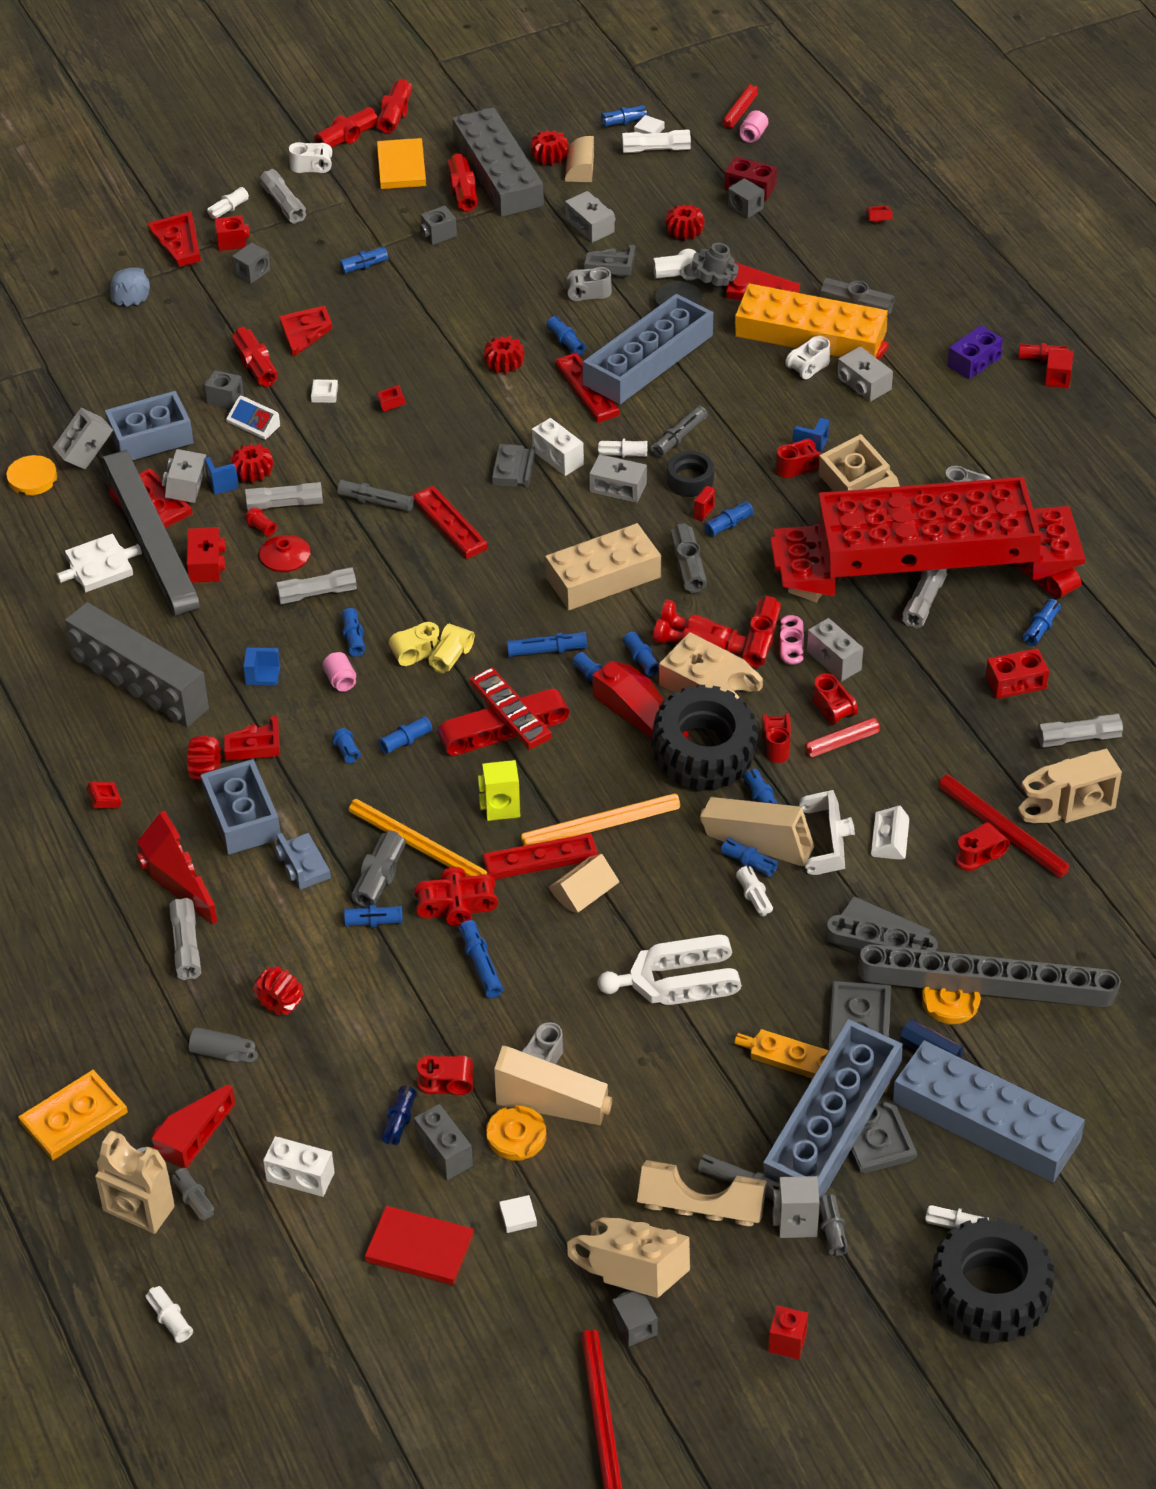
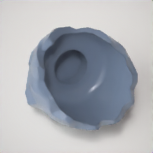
[110,268,150,307]

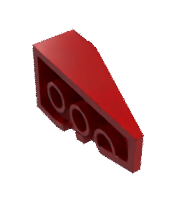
[593,661,689,739]
[136,811,217,924]

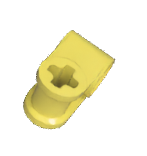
[388,622,440,666]

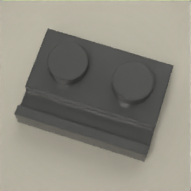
[492,444,535,488]

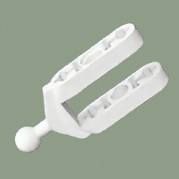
[597,935,742,1005]

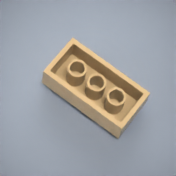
[545,523,661,611]

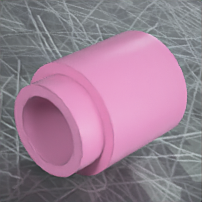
[740,110,768,143]
[322,652,356,691]

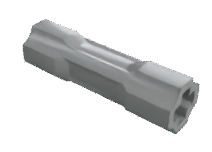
[260,169,307,224]
[245,482,323,511]
[276,567,357,604]
[902,569,947,629]
[1037,713,1123,748]
[169,898,201,980]

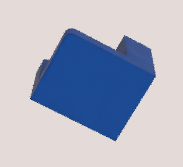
[793,418,830,452]
[204,457,239,495]
[243,647,280,686]

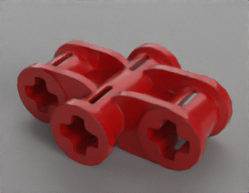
[414,867,499,926]

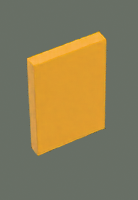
[377,138,426,189]
[18,1070,128,1161]

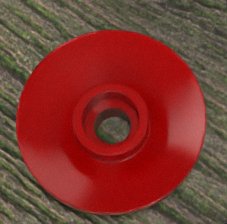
[259,535,310,572]

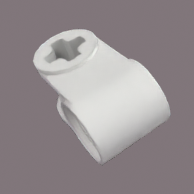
[289,142,332,173]
[785,336,830,379]

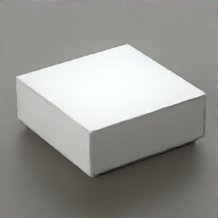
[634,115,664,134]
[311,380,338,403]
[499,1195,537,1233]

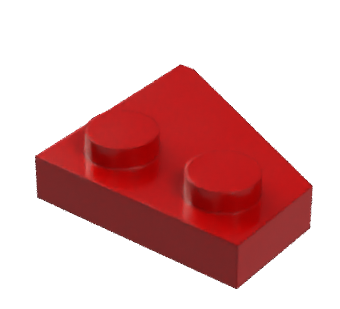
[279,306,332,356]
[224,716,280,761]

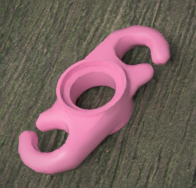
[780,615,804,665]

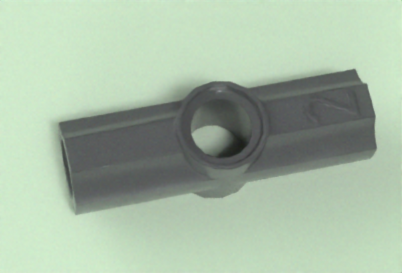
[820,278,895,316]
[671,523,707,593]
[352,830,405,908]

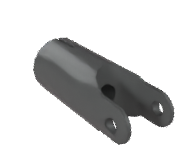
[189,1027,258,1063]

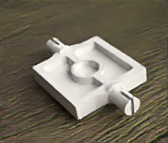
[56,534,142,592]

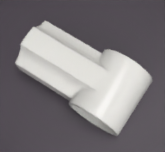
[653,249,697,280]

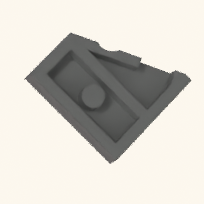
[584,245,636,276]

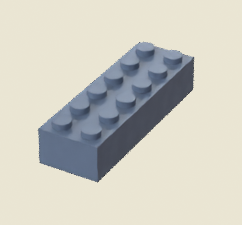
[583,294,714,404]
[763,1019,902,1204]
[893,1040,1085,1183]

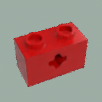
[187,527,226,583]

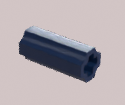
[899,1019,964,1058]

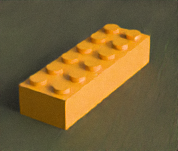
[735,284,888,358]

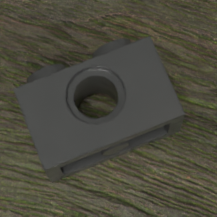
[414,1104,473,1180]

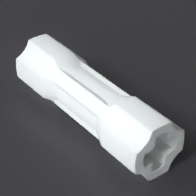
[622,130,691,153]

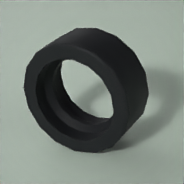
[667,451,714,497]

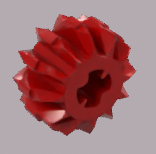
[530,130,568,165]
[665,204,704,241]
[483,335,524,374]
[230,443,274,483]
[186,735,221,782]
[253,966,304,1016]

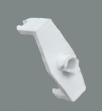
[799,790,855,875]

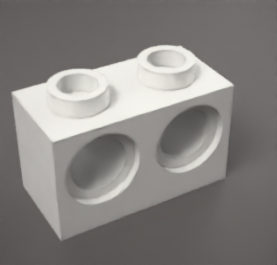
[532,418,584,476]
[263,1136,335,1197]

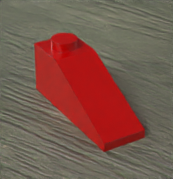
[152,1084,235,1168]

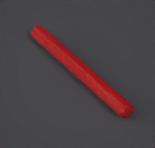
[939,774,1069,878]
[582,1329,622,1489]

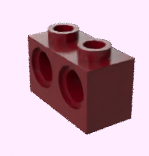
[724,156,777,201]

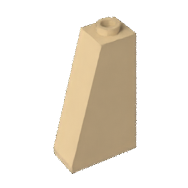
[700,797,814,866]
[494,1046,612,1126]

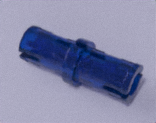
[381,1086,417,1145]

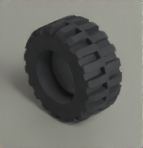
[651,685,758,790]
[930,1217,1055,1343]

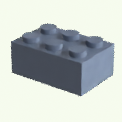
[105,391,194,461]
[201,759,280,855]

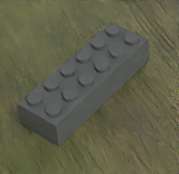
[452,107,544,217]
[65,602,209,727]

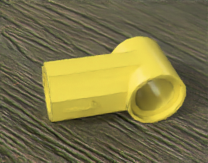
[429,623,475,674]

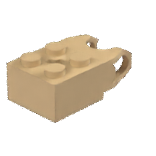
[819,434,900,492]
[659,632,763,699]
[1018,748,1122,823]
[95,1131,175,1234]
[567,1217,690,1298]

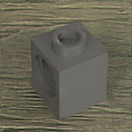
[728,178,764,219]
[419,206,457,245]
[232,243,271,284]
[204,370,244,409]
[613,1291,658,1346]

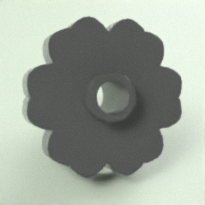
[690,243,739,286]

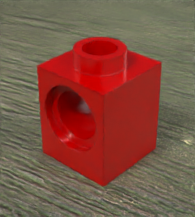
[215,215,250,251]
[1045,349,1073,388]
[769,1305,808,1360]

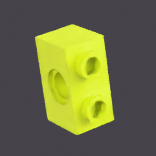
[478,760,520,821]

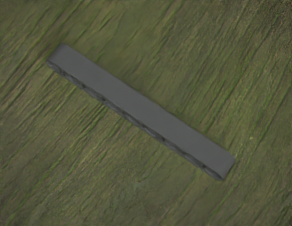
[102,450,200,616]
[857,945,1121,1007]

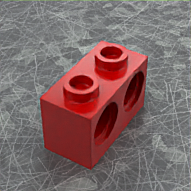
[985,648,1049,699]

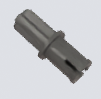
[171,1168,214,1220]
[819,1194,849,1256]

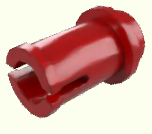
[245,508,277,537]

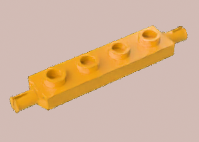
[734,1029,890,1093]

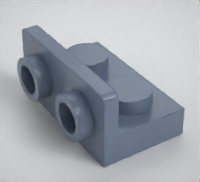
[274,833,331,890]

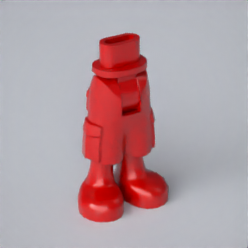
[653,599,748,655]

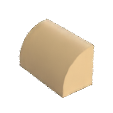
[565,136,594,182]
[549,854,619,913]

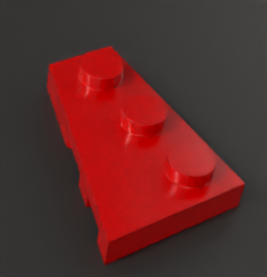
[147,211,201,267]
[727,262,800,300]

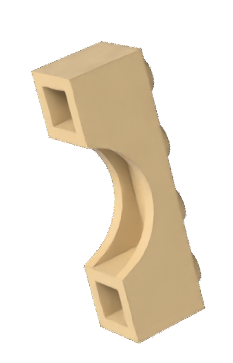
[637,1160,767,1226]

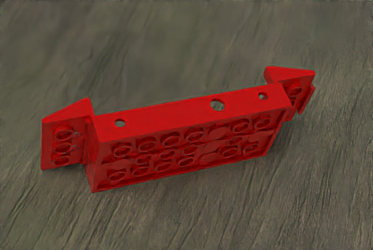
[771,477,1086,596]

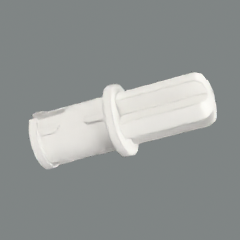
[207,187,249,219]
[598,439,647,458]
[736,866,773,916]
[926,1205,989,1230]
[146,1286,193,1343]

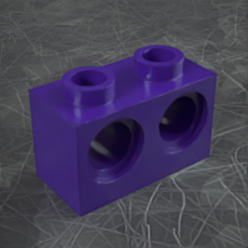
[947,325,1003,379]

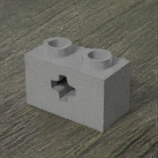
[565,191,616,243]
[837,347,893,402]
[53,408,113,469]
[162,449,206,503]
[590,454,647,503]
[807,618,863,682]
[773,1176,819,1238]

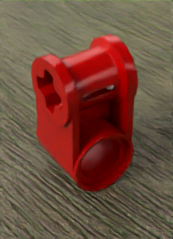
[775,439,822,478]
[813,673,858,725]
[762,713,791,763]
[956,823,1010,871]
[417,1055,474,1095]

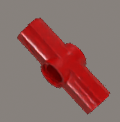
[377,79,412,134]
[314,107,378,152]
[448,154,478,212]
[231,327,278,387]
[742,596,781,668]

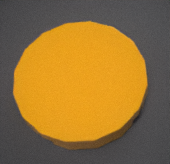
[6,455,57,496]
[921,987,981,1024]
[487,1105,546,1161]

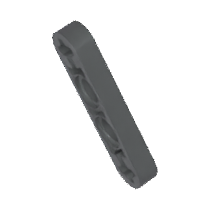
[827,915,938,951]

